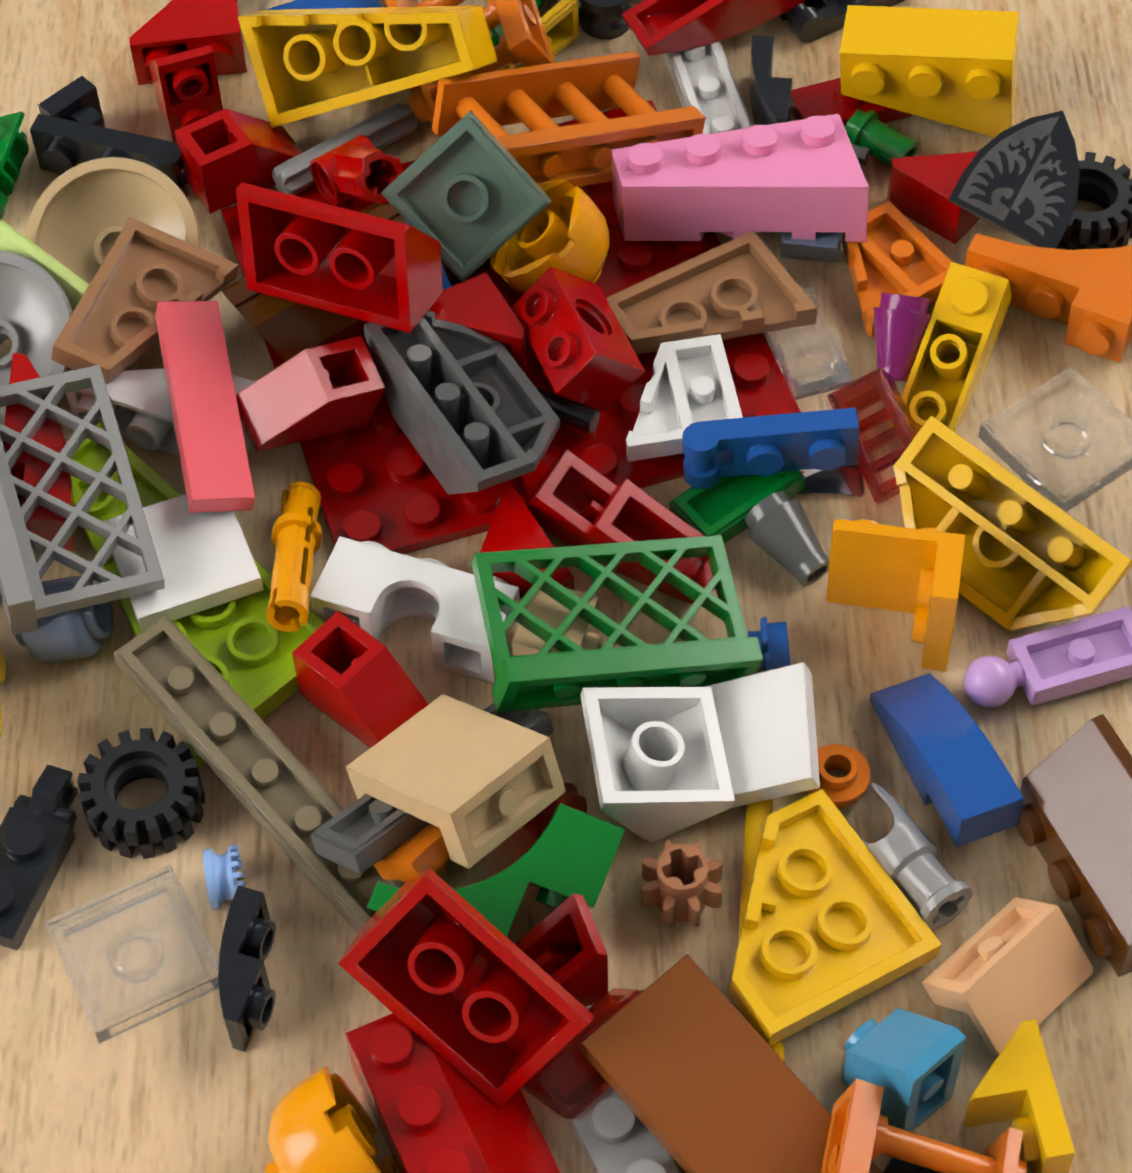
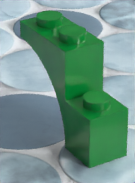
[367,803,625,937]

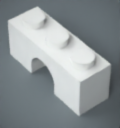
[310,536,520,684]

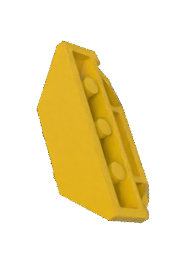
[893,415,1132,632]

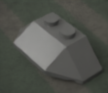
[364,310,560,495]

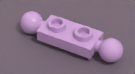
[963,606,1132,708]

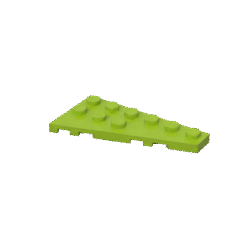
[71,423,325,770]

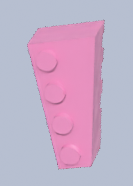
[611,114,869,242]

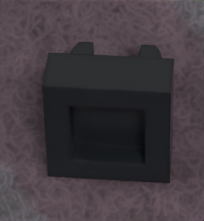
[38,76,105,127]

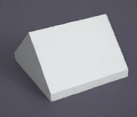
[580,687,735,843]

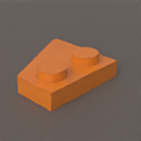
[841,200,952,338]

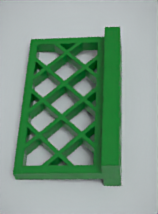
[471,535,763,712]

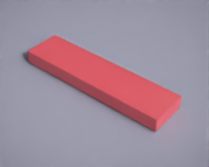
[155,301,255,513]

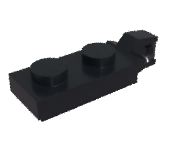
[0,764,78,950]

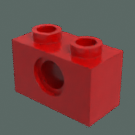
[512,266,645,411]

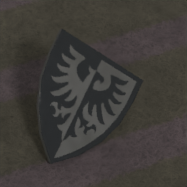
[948,110,1080,249]

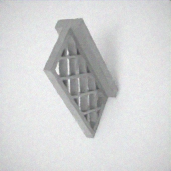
[0,365,165,635]

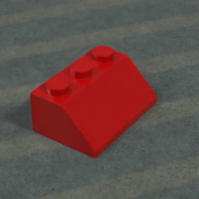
[236,183,443,333]
[338,868,594,1108]
[345,1013,560,1173]

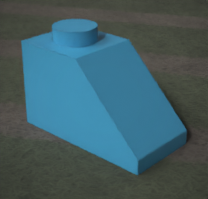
[841,1008,967,1132]

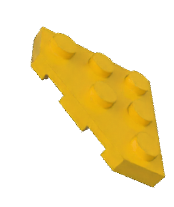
[727,789,942,1046]

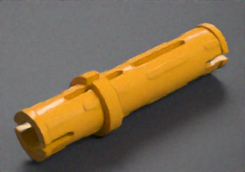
[266,481,322,632]

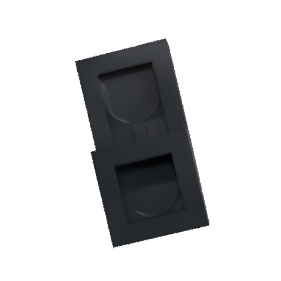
[749,35,792,125]

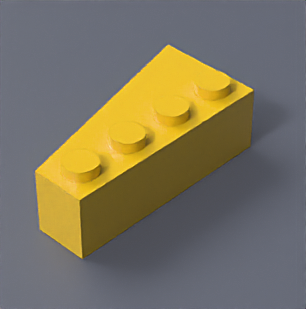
[238,5,498,128]

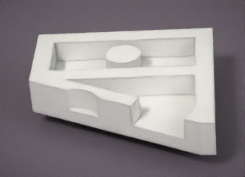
[626,334,743,462]

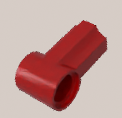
[309,135,404,206]

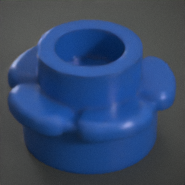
[748,617,791,671]

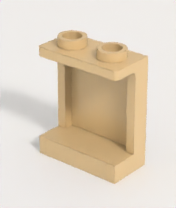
[346,694,566,869]

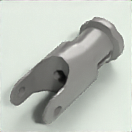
[848,782,973,931]

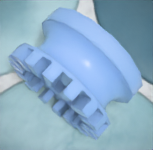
[203,845,245,910]

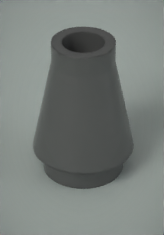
[745,491,830,587]

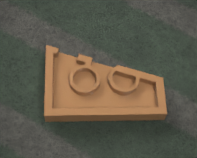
[51,218,239,384]
[606,231,818,355]

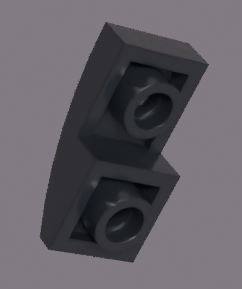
[218,885,276,1052]

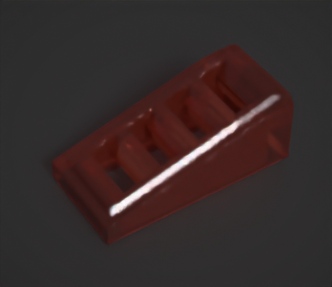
[827,367,917,504]

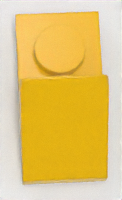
[963,1019,1075,1173]

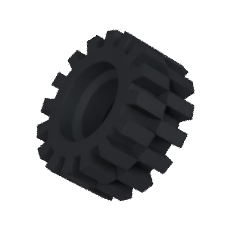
[1056,152,1132,250]
[77,728,205,859]

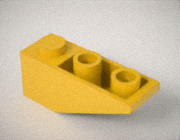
[889,262,1012,440]

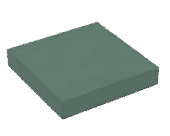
[381,110,552,282]

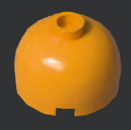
[490,179,610,294]
[264,1067,398,1173]

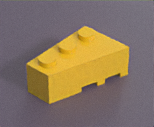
[839,5,1019,138]

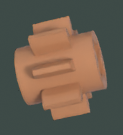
[641,840,723,927]

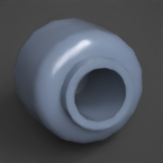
[15,576,114,664]

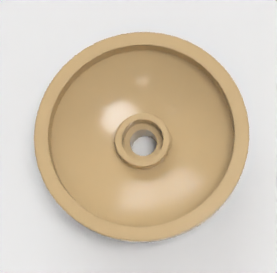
[25,157,201,284]

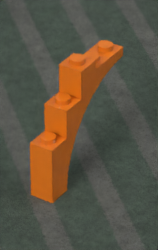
[965,233,1132,363]

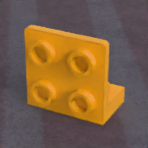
[826,519,965,672]

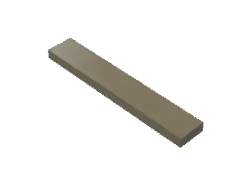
[114,615,406,933]

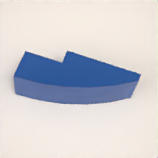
[870,673,1024,847]

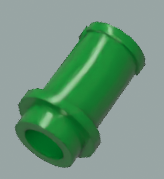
[845,109,919,167]

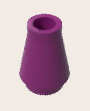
[873,292,932,382]

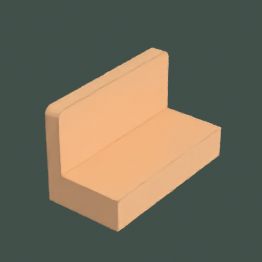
[921,897,1093,1056]

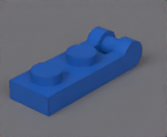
[682,407,859,489]

